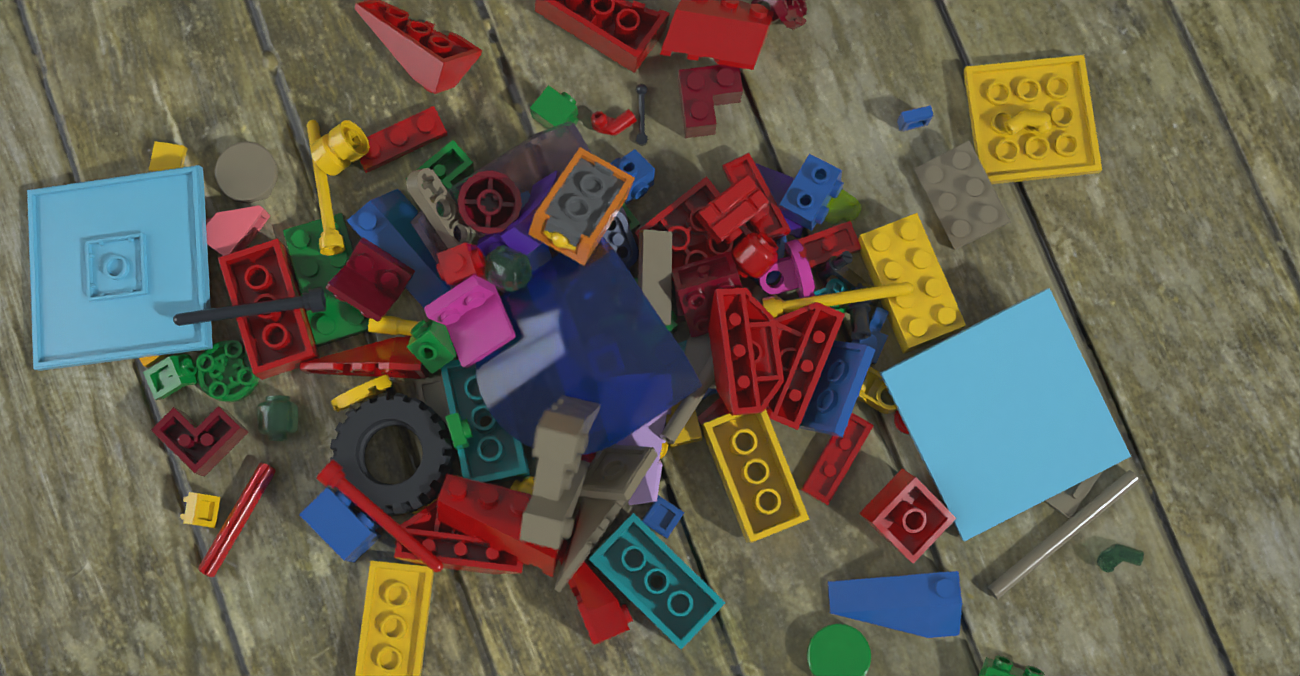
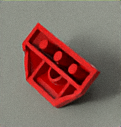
[708,287,784,416]
[766,302,845,430]
[394,501,523,574]

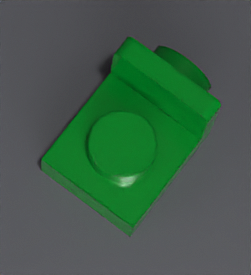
[143,354,198,400]

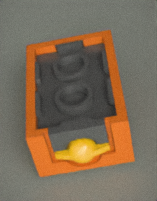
[528,147,635,265]

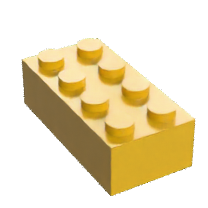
[858,213,966,354]
[700,409,810,543]

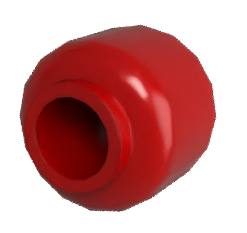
[732,232,778,279]

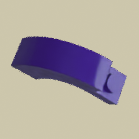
[477,170,561,268]

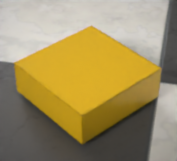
[149,141,187,172]

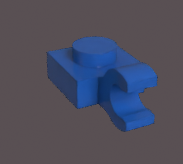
[851,307,889,365]

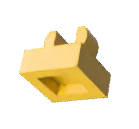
[180,492,221,528]

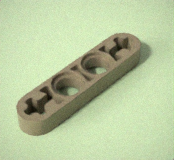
[407,168,490,269]

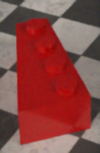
[535,0,670,74]
[437,474,565,578]

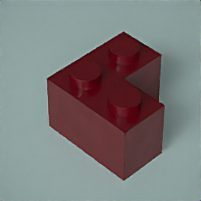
[678,65,743,138]
[151,406,249,477]

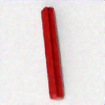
[198,462,275,577]

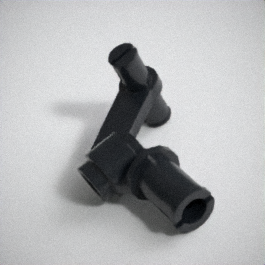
[817,251,880,340]

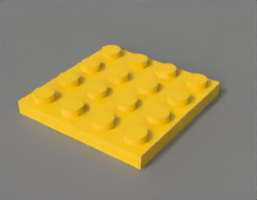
[963,55,1102,184]

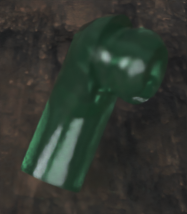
[1097,543,1144,573]

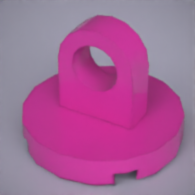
[757,239,815,298]

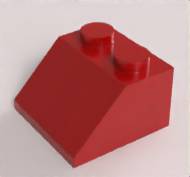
[859,469,957,564]

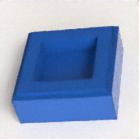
[897,105,934,131]
[642,495,684,539]

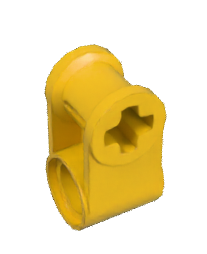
[857,367,897,414]

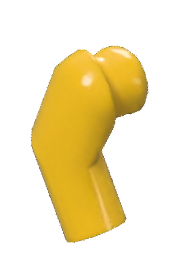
[1004,110,1052,135]

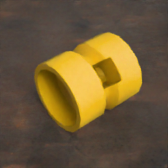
[311,120,370,176]

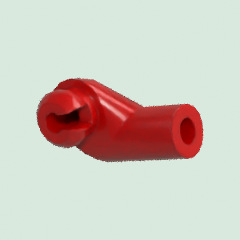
[591,109,637,136]

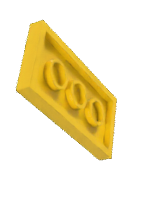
[355,560,434,676]

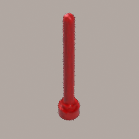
[316,459,444,572]

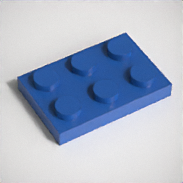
[799,340,875,437]

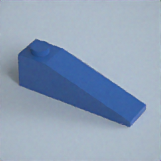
[346,188,451,308]
[827,571,962,638]

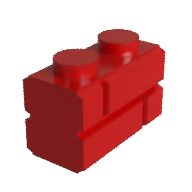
[695,174,769,244]

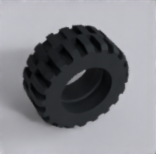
[330,393,455,516]

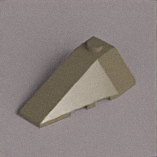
[555,496,632,593]

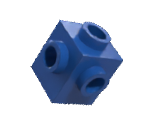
[610,149,655,205]

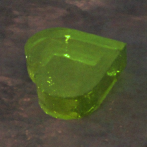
[824,189,861,224]

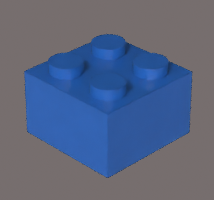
[299,487,381,563]

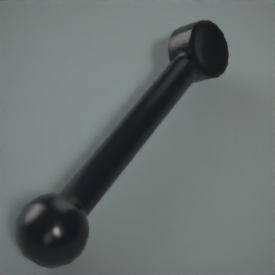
[636,84,648,146]

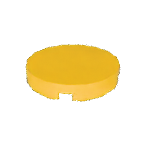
[330,375,392,412]

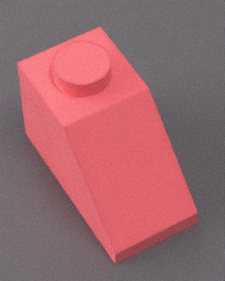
[206,205,270,256]

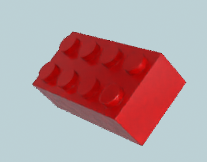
[218,238,320,380]

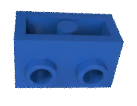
[779,154,844,231]

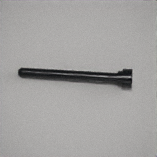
[173,287,326,326]

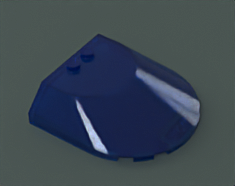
[475,237,703,455]

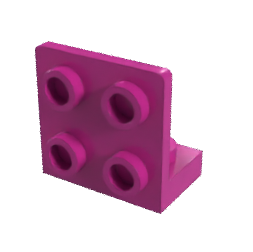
[424,275,515,368]

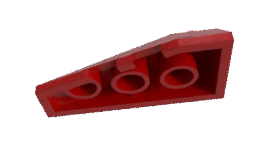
[355,0,482,94]
[300,335,429,379]
[559,540,633,645]

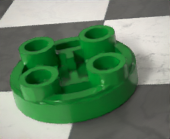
[196,340,260,402]
[807,624,871,676]

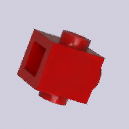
[437,242,488,286]

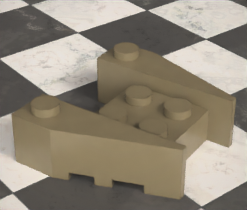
[520,395,601,549]

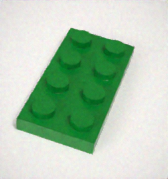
[283,212,369,347]

